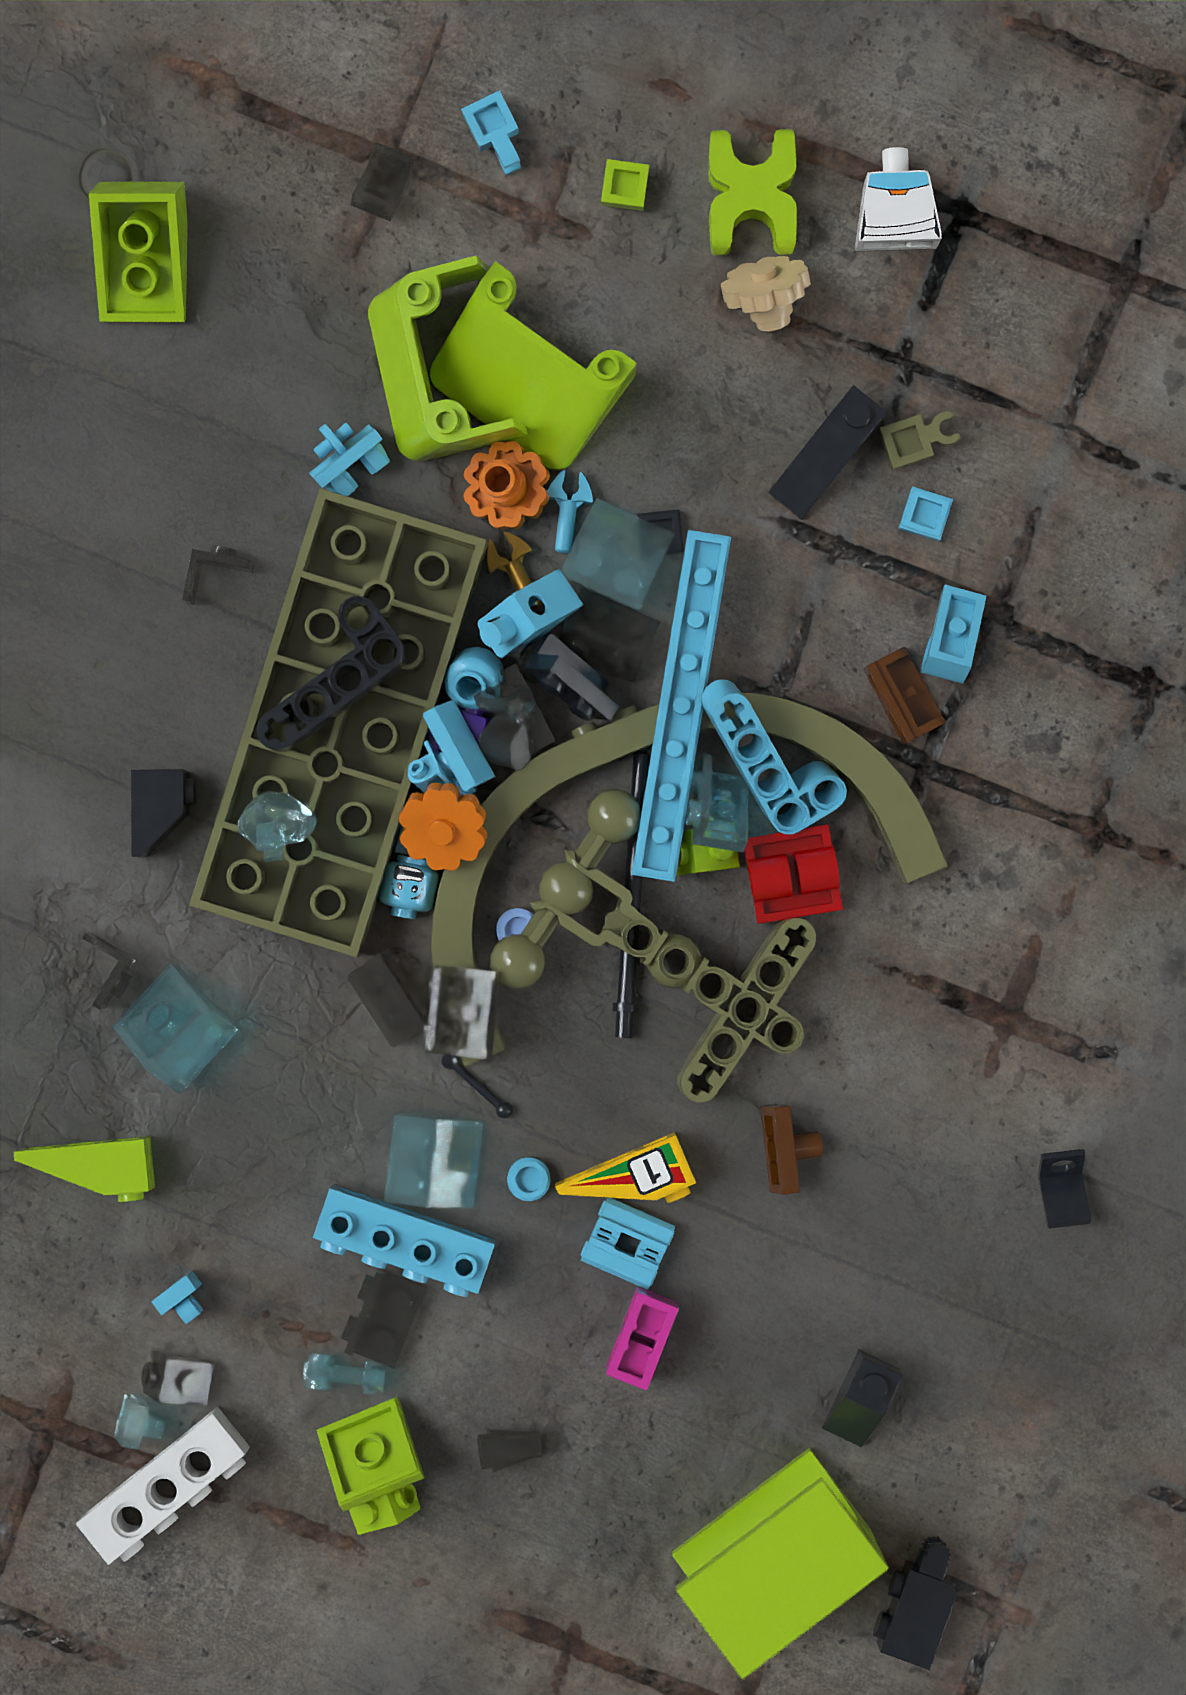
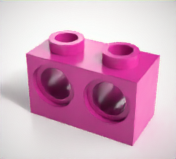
[606,1286,679,1391]

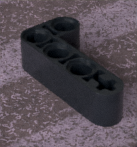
[257,596,406,752]

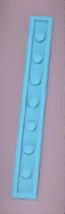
[631,530,731,882]

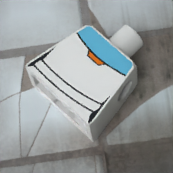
[855,147,942,251]

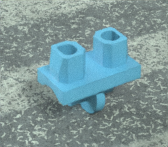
[309,423,390,496]

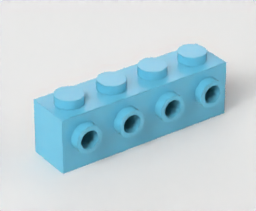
[313,1184,496,1297]

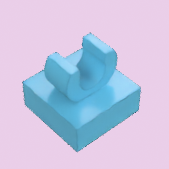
[151,1271,203,1324]

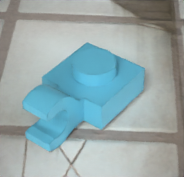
[461,90,521,175]

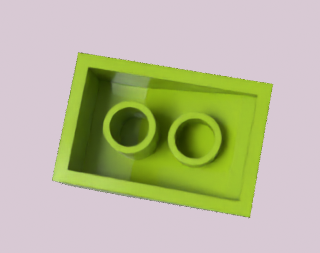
[89,182,188,322]

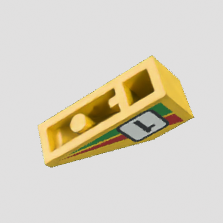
[555,1132,696,1203]

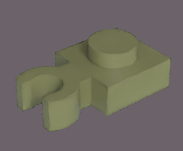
[878,411,961,471]

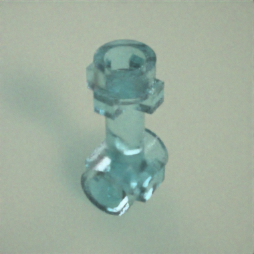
[302,1353,386,1395]

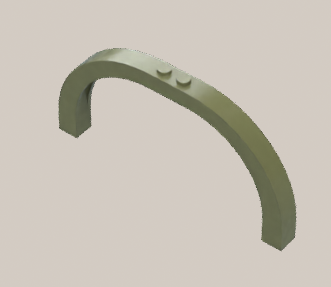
[431,693,948,1066]

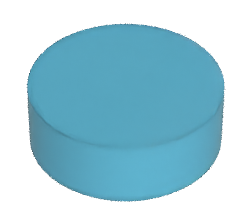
[507,1157,551,1201]

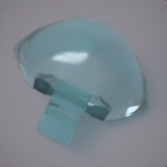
[238,791,317,862]

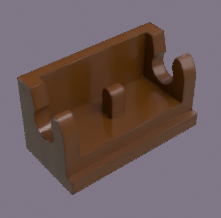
[863,646,946,745]

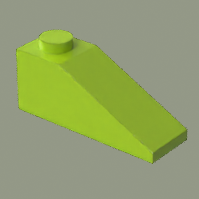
[13,1136,155,1202]

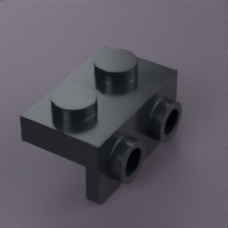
[524,634,619,721]

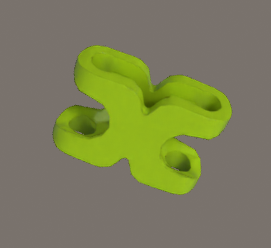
[708,129,797,256]

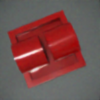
[742,824,843,924]

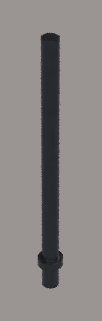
[612,753,650,1038]

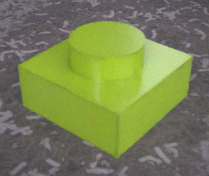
[601,159,649,211]

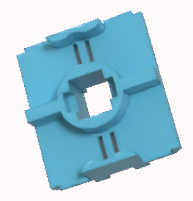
[580,1197,675,1290]

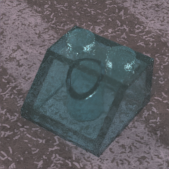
[561,498,675,612]
[112,963,239,1094]
[384,1111,483,1208]

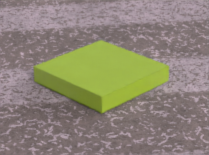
[316,1397,425,1511]

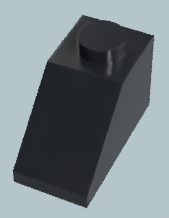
[131,769,197,858]
[822,1350,903,1447]

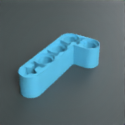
[702,680,847,834]

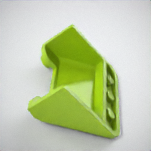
[430,261,637,471]

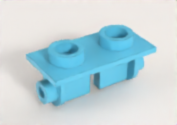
[408,740,477,796]

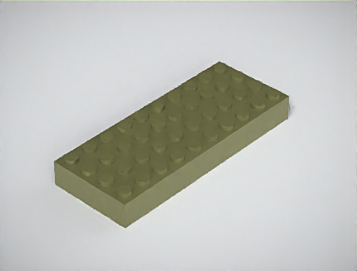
[189,488,488,957]

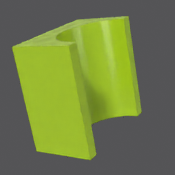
[671,1448,889,1679]

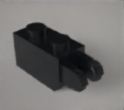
[873,1536,957,1670]

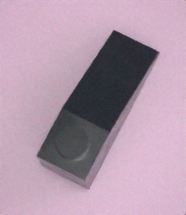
[768,385,887,520]

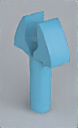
[547,470,593,554]

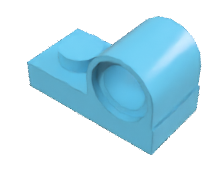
[921,585,986,684]

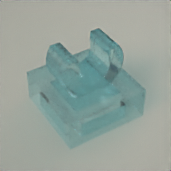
[114,1393,166,1450]

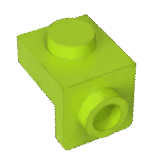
[676,825,740,876]
[349,1484,420,1535]

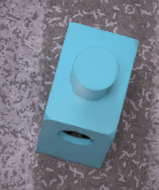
[478,569,583,659]

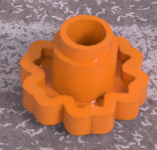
[463,441,550,530]
[398,783,488,871]

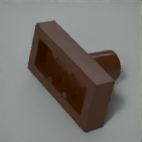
[760,1104,823,1195]

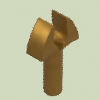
[487,532,542,611]

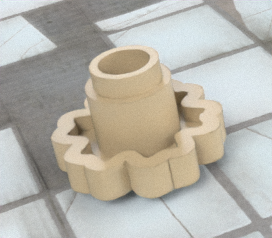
[721,256,811,331]

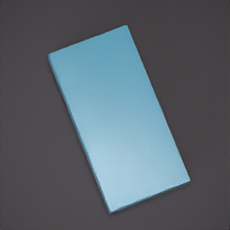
[423,700,495,792]

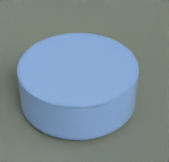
[496,908,533,941]

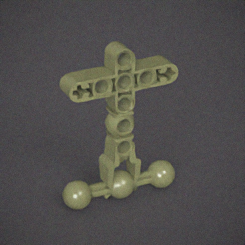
[490,789,816,1103]

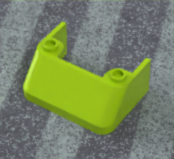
[368,255,528,462]

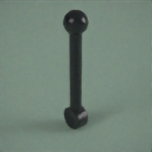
[441,1052,513,1119]

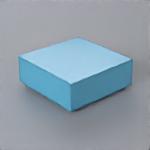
[898,486,953,542]

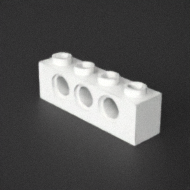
[76,1407,250,1565]

